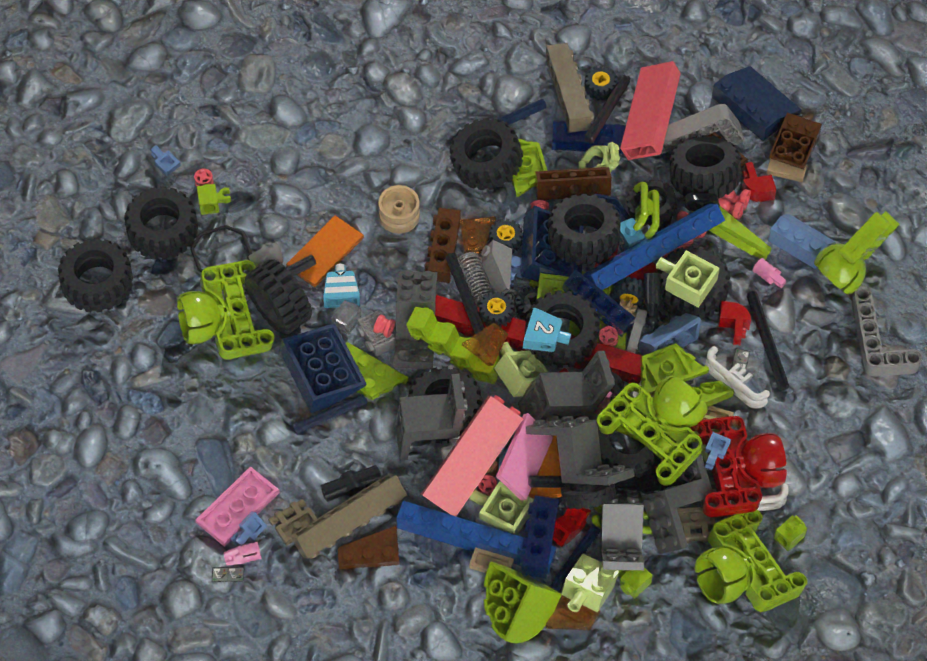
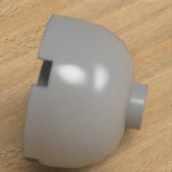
[245,243,283,267]

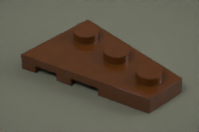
[338,525,399,569]

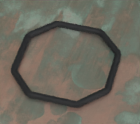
[190,225,252,276]

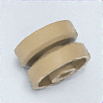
[378,185,420,234]

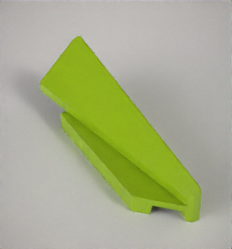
[691,206,772,261]

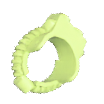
[578,142,620,173]

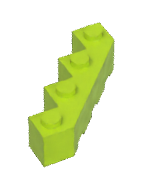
[406,307,500,385]

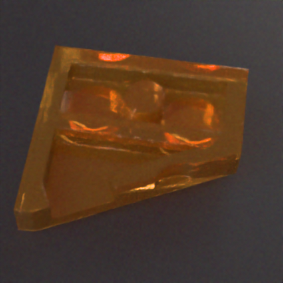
[460,216,496,254]
[462,323,508,366]
[546,595,600,630]

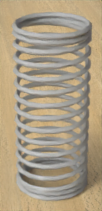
[458,252,493,306]

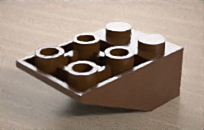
[769,113,822,170]

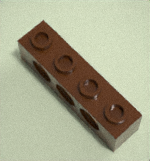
[535,167,612,201]
[425,208,461,283]

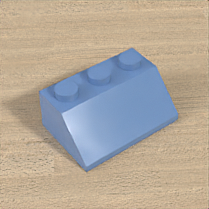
[768,214,836,269]
[638,313,701,356]

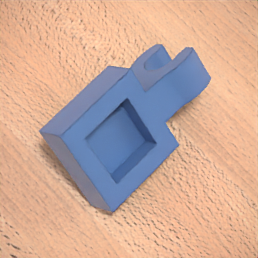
[150,145,181,176]
[510,255,522,287]
[705,432,731,470]
[231,511,267,546]

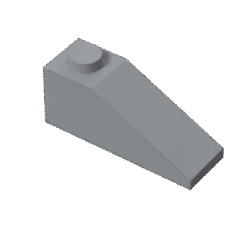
[481,240,512,294]

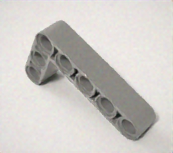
[655,104,744,156]
[852,286,922,376]

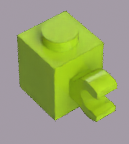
[197,184,231,215]
[774,515,807,551]
[618,567,653,599]

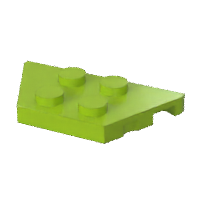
[511,139,548,197]
[346,342,408,400]
[641,343,709,395]

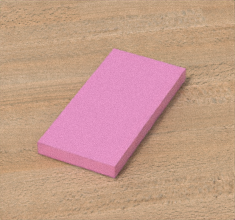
[496,413,553,501]
[195,466,280,547]

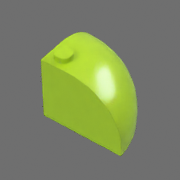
[483,561,562,643]

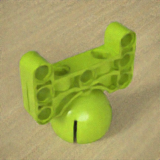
[814,211,900,295]
[177,260,275,359]
[597,375,708,486]
[695,510,807,612]

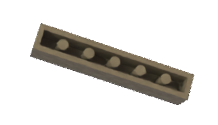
[546,43,594,132]
[291,473,407,559]

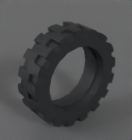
[626,180,677,227]
[561,483,616,509]

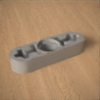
[626,308,648,354]

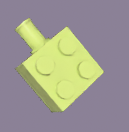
[656,250,720,308]
[494,342,548,397]
[469,481,534,535]
[562,554,619,612]

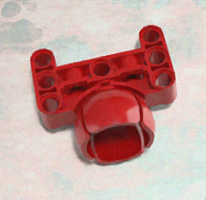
[690,416,787,517]

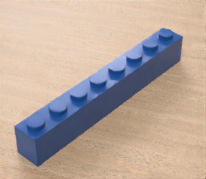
[583,204,725,292]
[397,501,556,575]

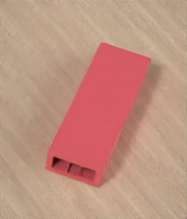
[620,61,681,160]
[421,395,523,516]

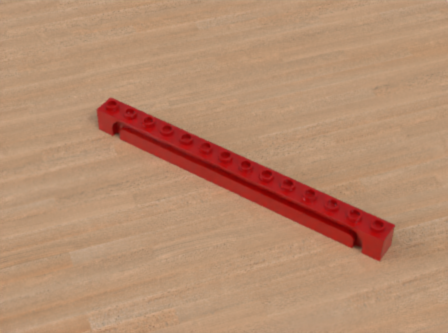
[435,295,642,384]

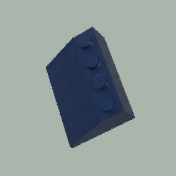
[712,66,802,141]
[521,205,583,284]
[280,323,367,413]

